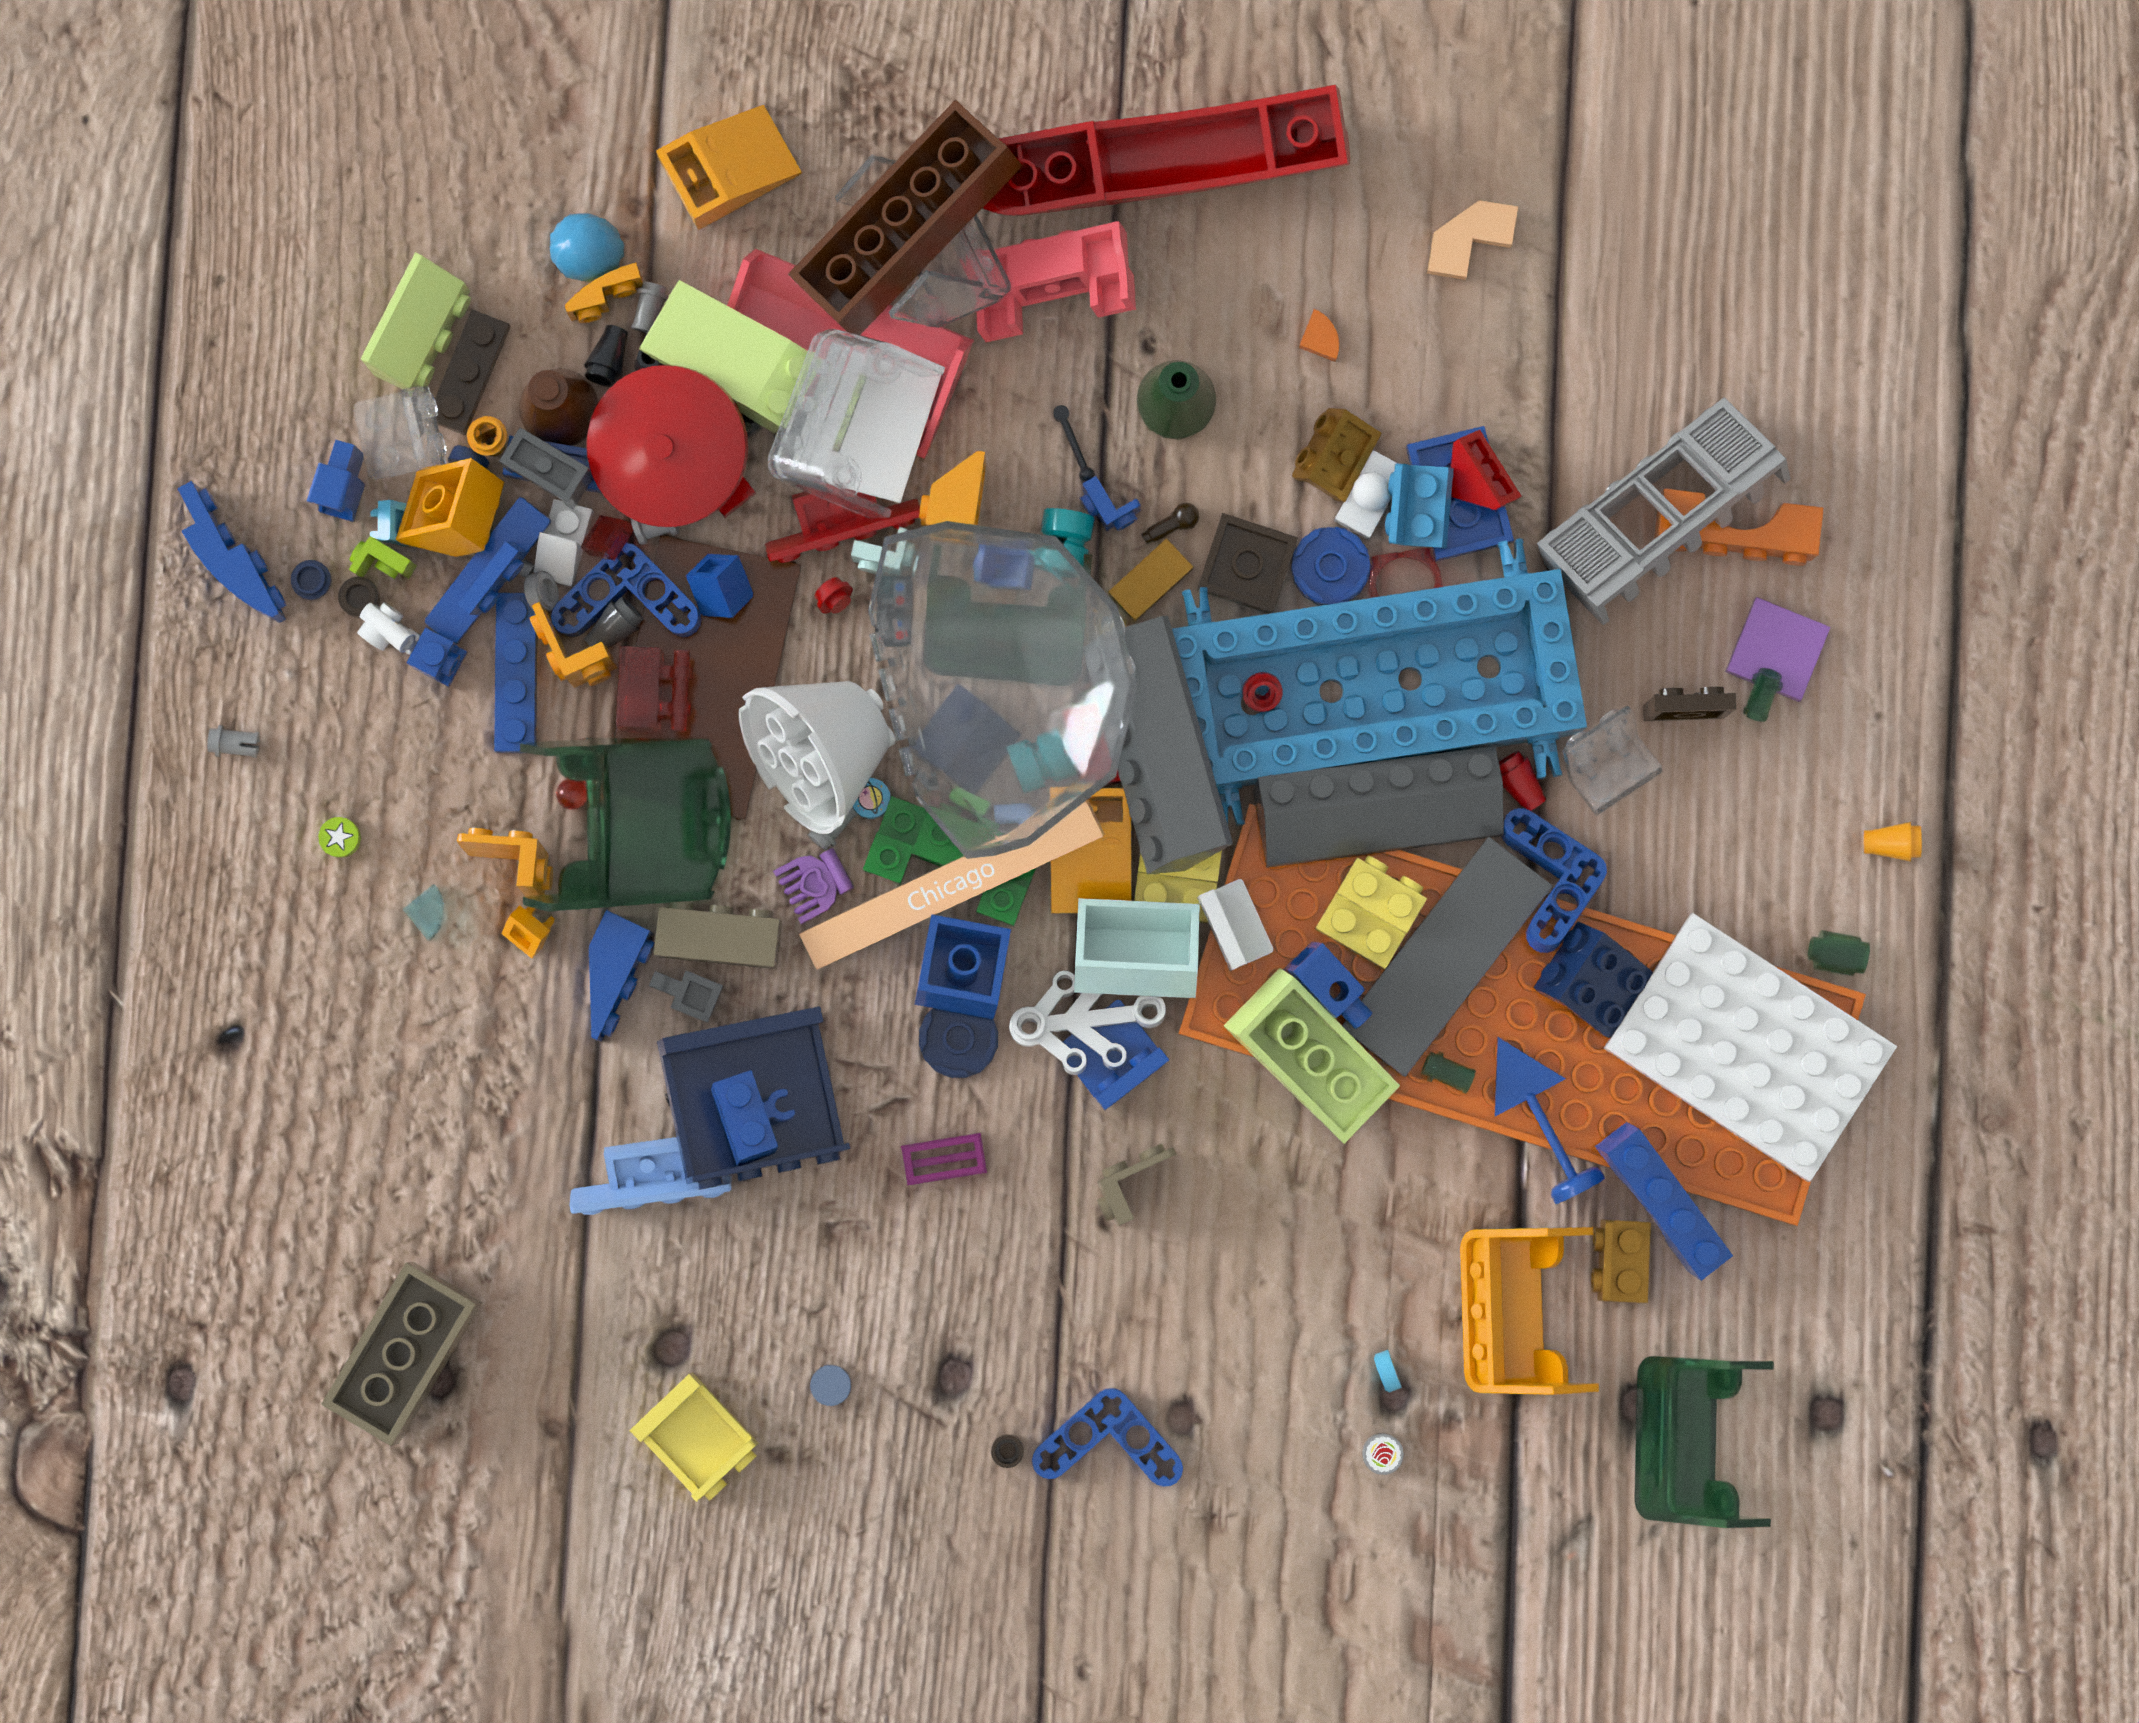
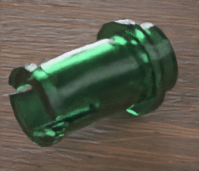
[1743,668,1783,722]
[1421,1051,1476,1094]

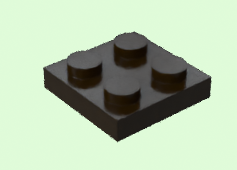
[1197,513,1298,614]
[1643,687,1736,721]

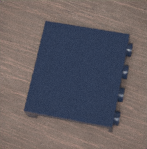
[657,1006,851,1190]

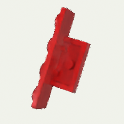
[765,485,920,563]

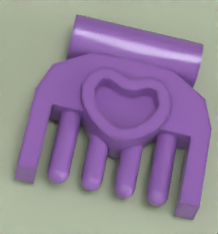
[773,848,854,925]

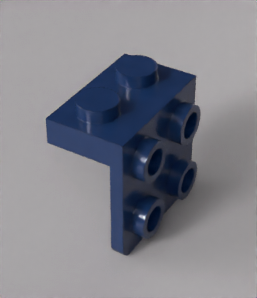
[1533,921,1653,1038]

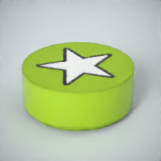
[318,817,361,858]

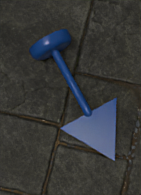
[1494,1037,1605,1204]

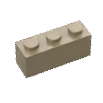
[654,901,782,969]

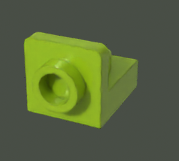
[349,536,417,579]

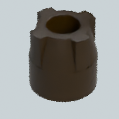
[991,1434,1024,1468]

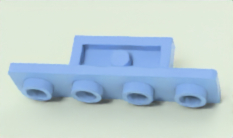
[569,1137,732,1215]

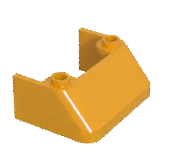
[1460,1227,1599,1395]

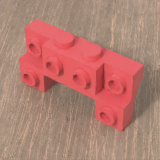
[969,221,1136,342]

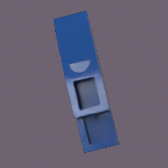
[177,481,287,623]

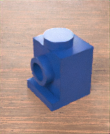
[407,628,468,687]

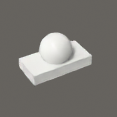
[1334,450,1396,540]

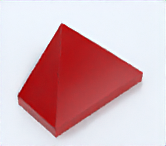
[1451,429,1522,510]

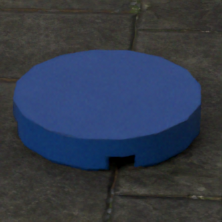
[1291,527,1371,605]

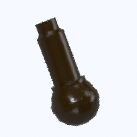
[1141,502,1200,544]

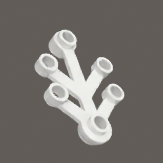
[1009,971,1166,1075]

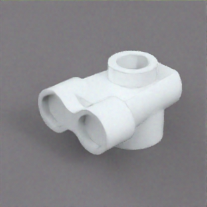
[357,602,420,655]

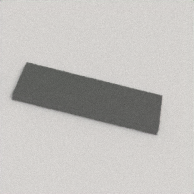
[1342,837,1553,1077]

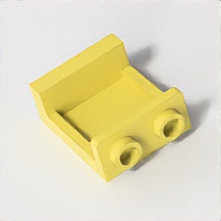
[629,1372,759,1502]

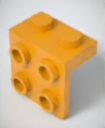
[529,602,618,688]
[457,828,553,901]

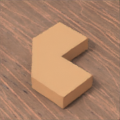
[1426,200,1518,280]

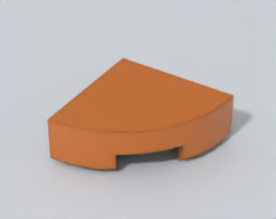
[1299,309,1339,362]

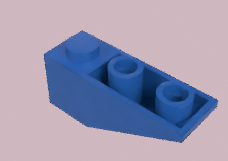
[589,910,655,1042]

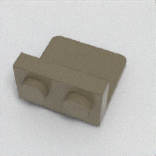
[1097,1143,1176,1226]

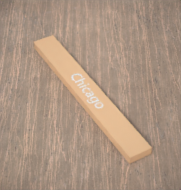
[799,798,1105,970]

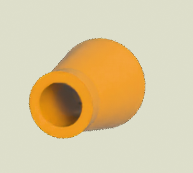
[467,416,507,456]
[1863,822,1922,862]

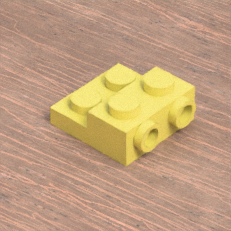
[1134,850,1222,923]
[1315,855,1427,970]

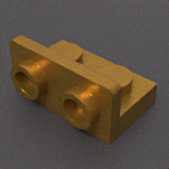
[1292,408,1382,502]
[1591,1220,1651,1303]

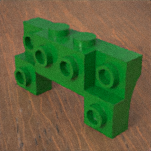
[862,796,1037,927]

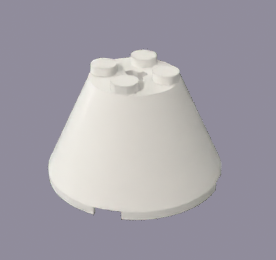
[739,681,895,834]

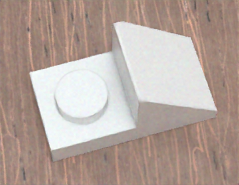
[534,499,594,588]

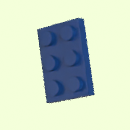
[1406,426,1514,562]

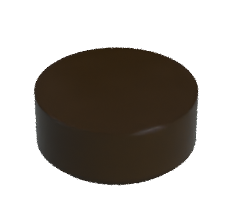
[338,577,380,618]

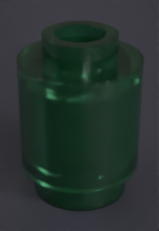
[1807,930,1870,976]

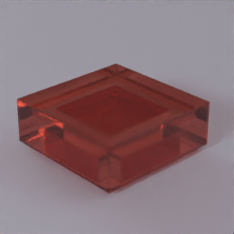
[581,515,634,561]

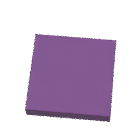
[1725,597,1831,702]

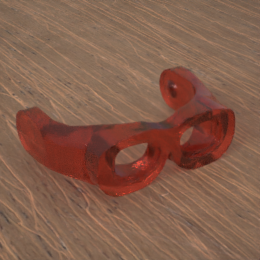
[1369,548,1443,598]

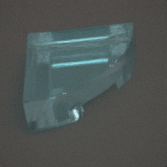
[403,884,444,941]

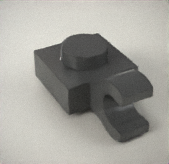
[649,971,723,1023]

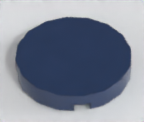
[919,1008,998,1078]

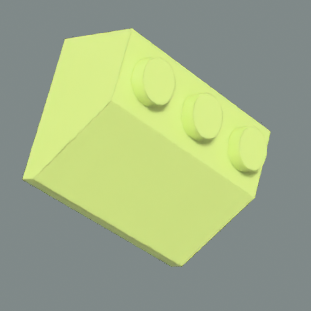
[361,252,471,396]

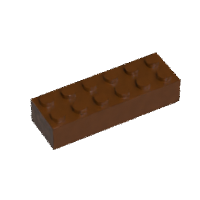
[788,99,1022,340]

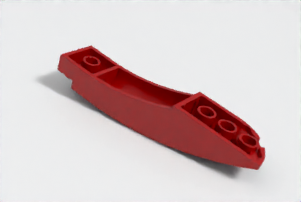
[982,84,1350,216]

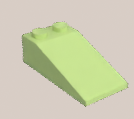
[639,280,824,433]
[1224,968,1400,1144]

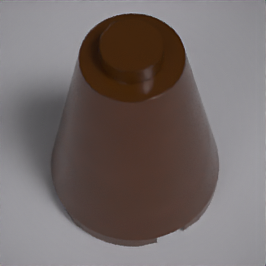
[519,368,598,446]

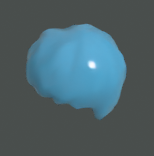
[549,213,625,282]

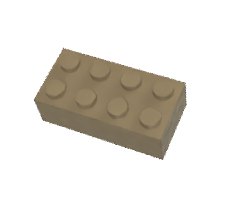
[321,1262,482,1446]

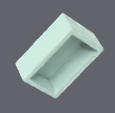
[1074,898,1200,998]

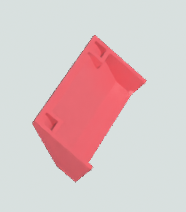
[727,248,974,459]

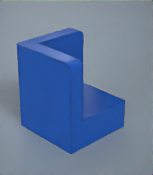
[686,554,753,618]

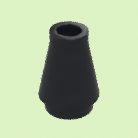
[584,325,628,387]

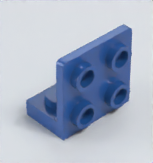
[1063,1000,1169,1111]

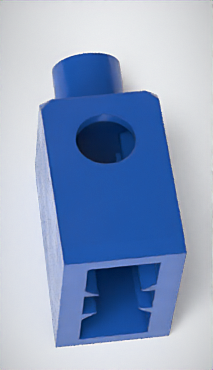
[1283,942,1373,1029]

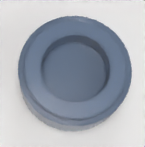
[810,1365,851,1406]

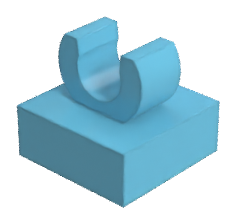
[370,500,410,546]

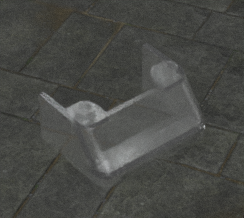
[835,154,1011,328]
[768,329,945,518]

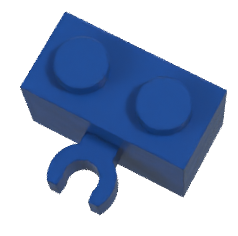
[711,1070,795,1167]

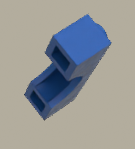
[1595,1122,1733,1281]

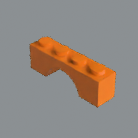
[1654,489,1824,566]

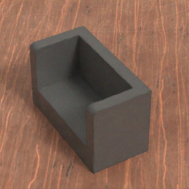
[499,427,593,510]

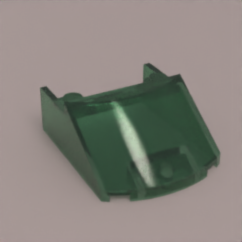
[520,738,731,912]

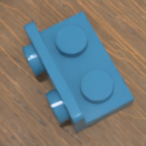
[1385,463,1454,548]

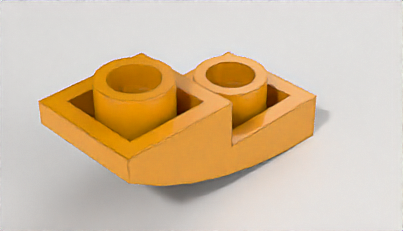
[565,262,643,323]

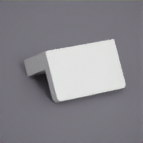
[1197,879,1273,971]

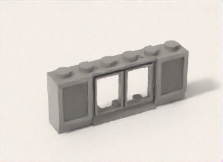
[1537,397,1791,625]

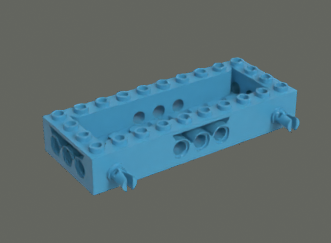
[1172,538,1587,826]

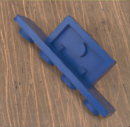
[425,497,551,645]

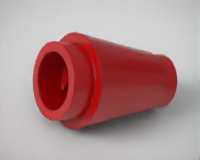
[1499,750,1546,811]

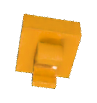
[501,903,555,959]

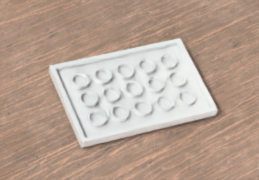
[1603,913,1897,1182]

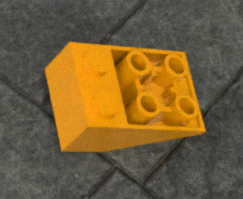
[656,105,802,230]
[1050,788,1131,914]

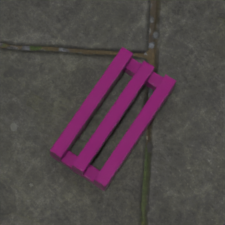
[901,1133,987,1186]

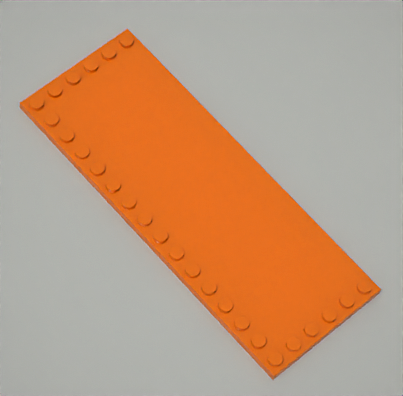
[1178,803,1866,1226]

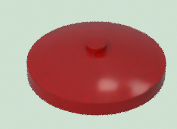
[587,365,748,527]

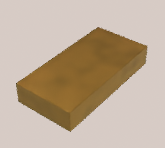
[1108,538,1194,622]

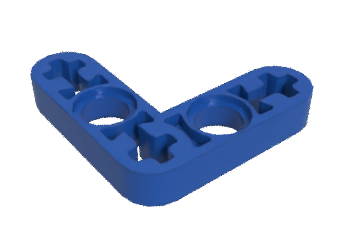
[551,543,702,637]
[1501,808,1607,953]
[1032,1388,1183,1487]

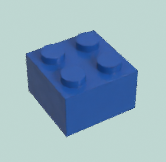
[914,914,1011,1019]

